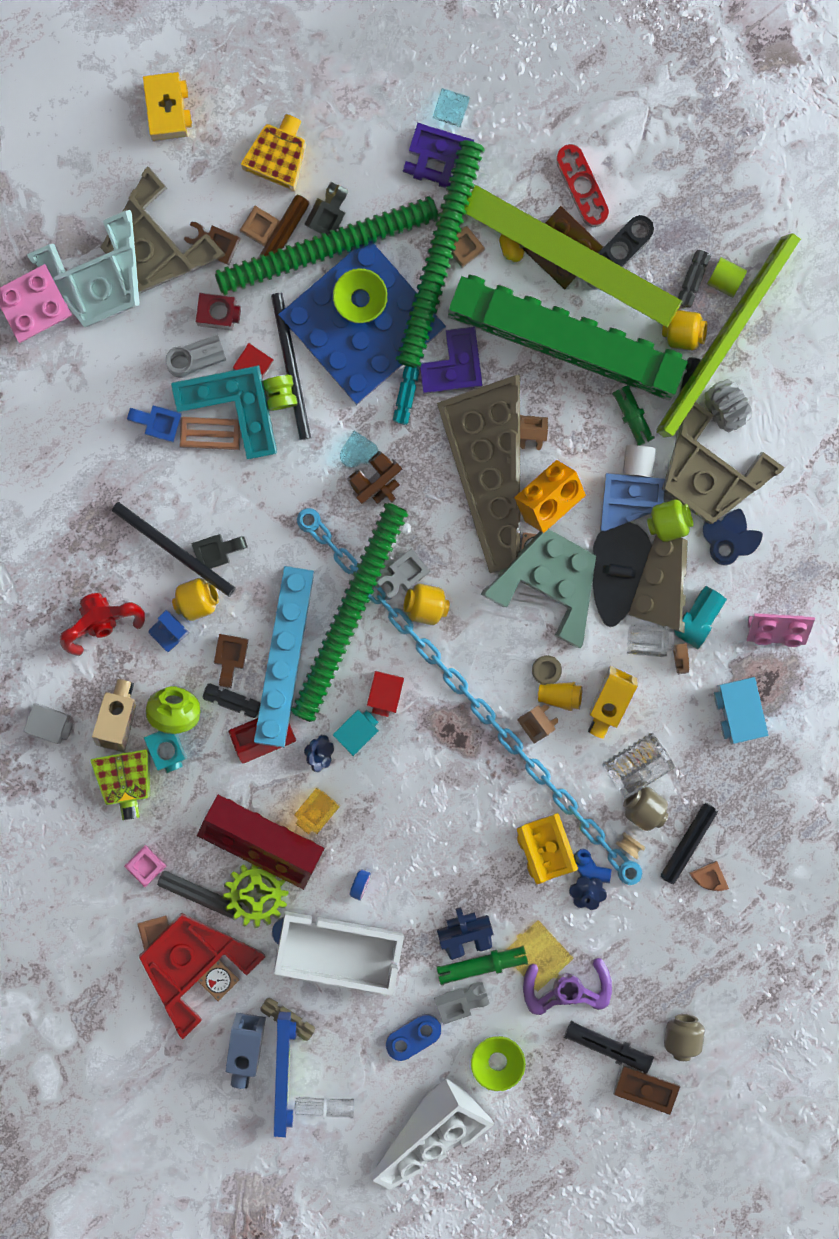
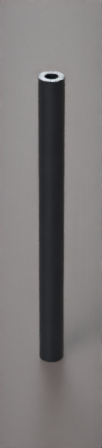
[271,293,311,440]
[112,502,236,597]

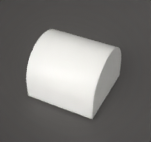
[623,445,656,478]

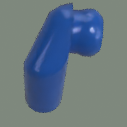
[574,849,612,883]

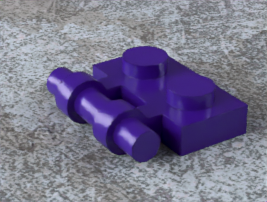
[403,122,474,188]

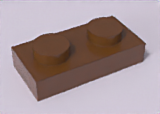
[613,1065,680,1115]

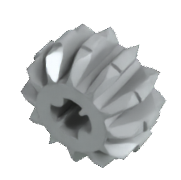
[705,379,752,433]

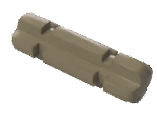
[260,998,315,1041]

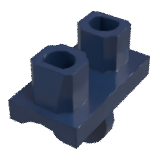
[437,907,494,960]

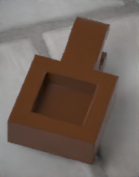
[214,634,249,688]

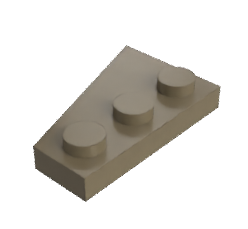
[628,534,688,633]

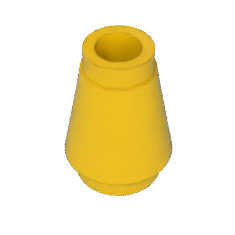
[538,682,583,711]

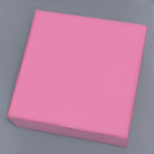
[124,845,167,887]

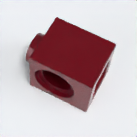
[196,293,241,331]

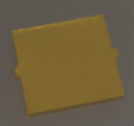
[505,920,574,992]

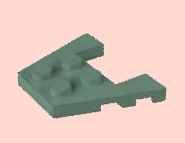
[481,529,596,648]

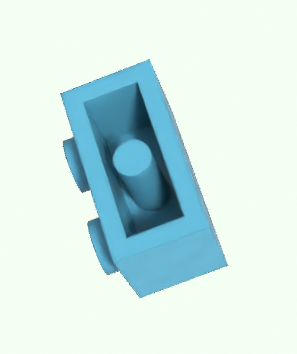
[714,677,769,744]

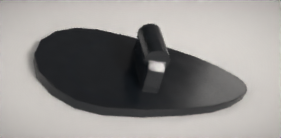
[592,522,652,627]

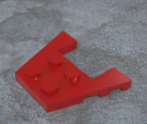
[139,913,266,1039]

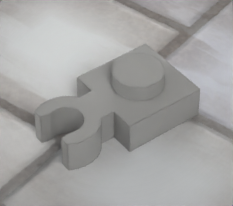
[375,548,430,600]

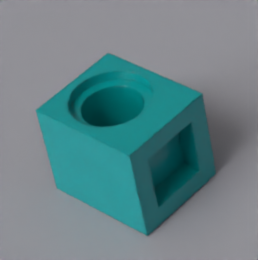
[333,710,379,756]
[144,731,188,773]

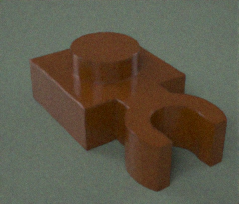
[184,222,241,265]

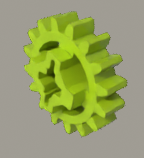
[222,864,288,928]

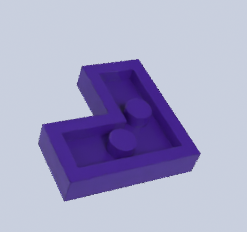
[420,327,483,394]

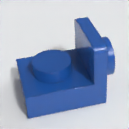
[148,610,190,652]

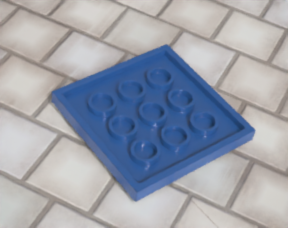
[278,241,446,405]

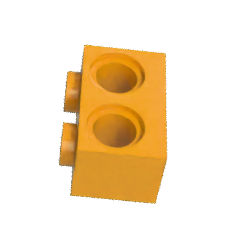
[514,460,586,533]

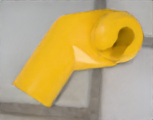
[499,234,524,262]

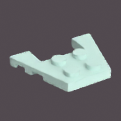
[27,210,140,327]

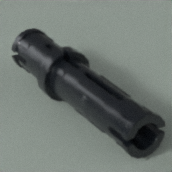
[564,1020,654,1074]

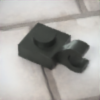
[304,182,348,235]
[191,534,248,569]

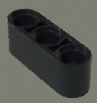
[585,215,654,289]

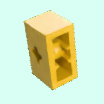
[143,72,192,141]

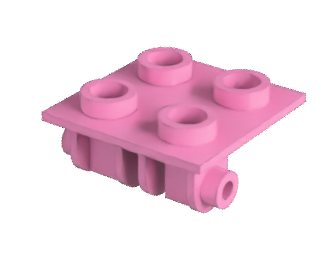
[0,264,72,343]
[747,613,815,647]

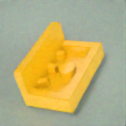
[517,813,578,885]

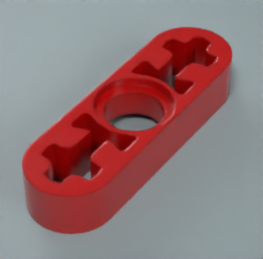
[556,144,609,227]

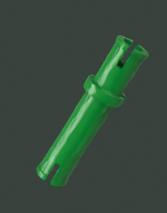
[437,945,528,985]

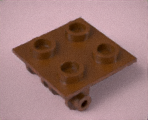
[522,206,604,290]

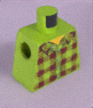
[91,749,150,820]

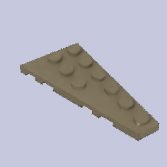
[437,375,520,573]

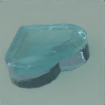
[340,431,378,468]

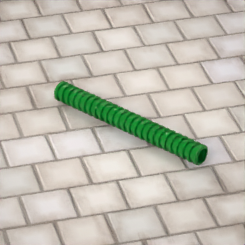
[396,140,485,368]
[215,196,438,296]
[291,503,409,722]

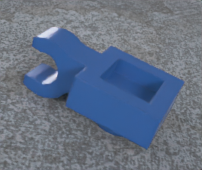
[127,405,182,443]

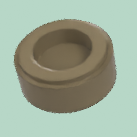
[532,655,562,685]

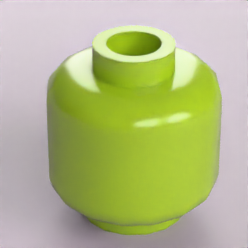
[647,500,693,542]

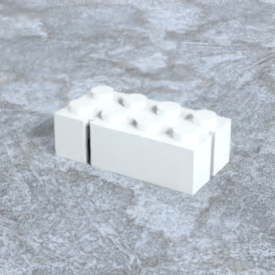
[274,911,404,996]

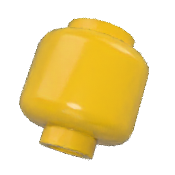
[662,310,708,351]
[172,578,219,621]
[403,583,450,625]

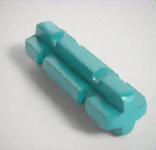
[393,366,419,425]

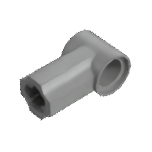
[166,335,226,378]

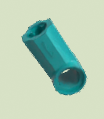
[673,586,727,649]

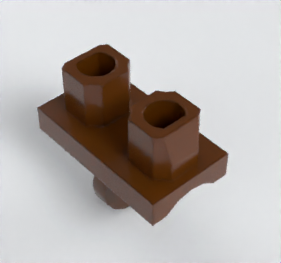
[347,451,403,504]

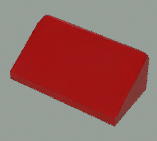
[228,718,296,763]

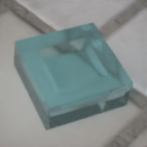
[433,88,470,127]

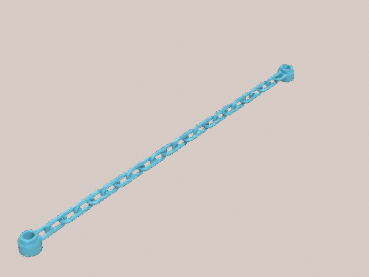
[297,508,642,885]

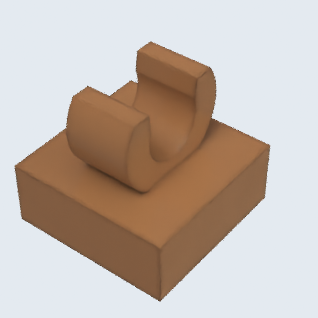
[520,415,548,450]
[517,705,558,744]

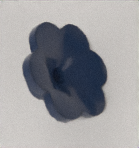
[304,735,334,772]
[569,876,607,910]

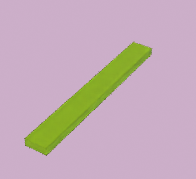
[465,185,683,328]
[656,233,801,438]

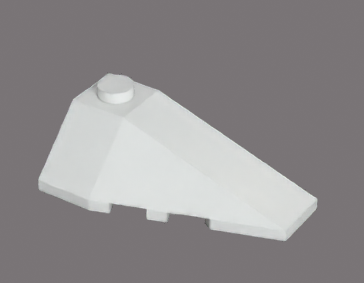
[370,1079,494,1190]

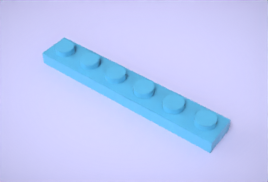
[254,566,315,748]

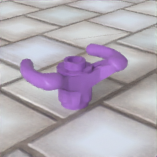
[523,958,612,1015]

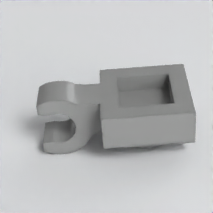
[434,982,489,1025]

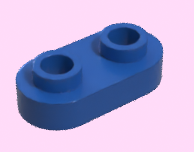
[386,1014,441,1061]

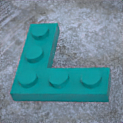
[171,365,278,459]

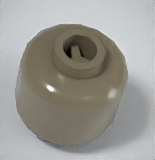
[623,787,669,831]
[664,1014,705,1061]

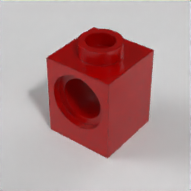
[367,671,404,717]

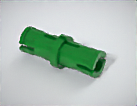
[612,385,655,446]

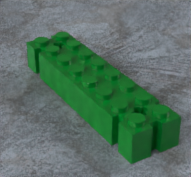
[448,274,688,401]

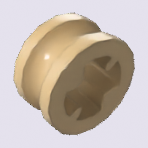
[615,832,646,859]

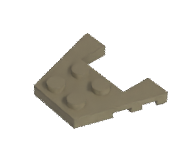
[100,167,225,293]
[662,402,785,524]

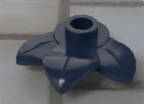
[703,508,763,565]

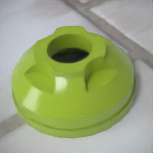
[333,268,388,324]
[146,686,201,734]
[471,1036,526,1091]

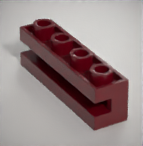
[197,794,325,890]

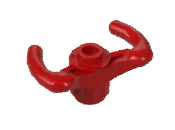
[60,593,145,656]

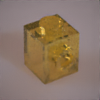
[294,787,341,834]

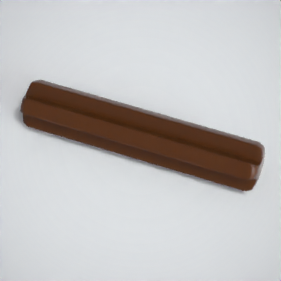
[257,194,309,259]

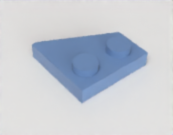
[600,473,665,532]

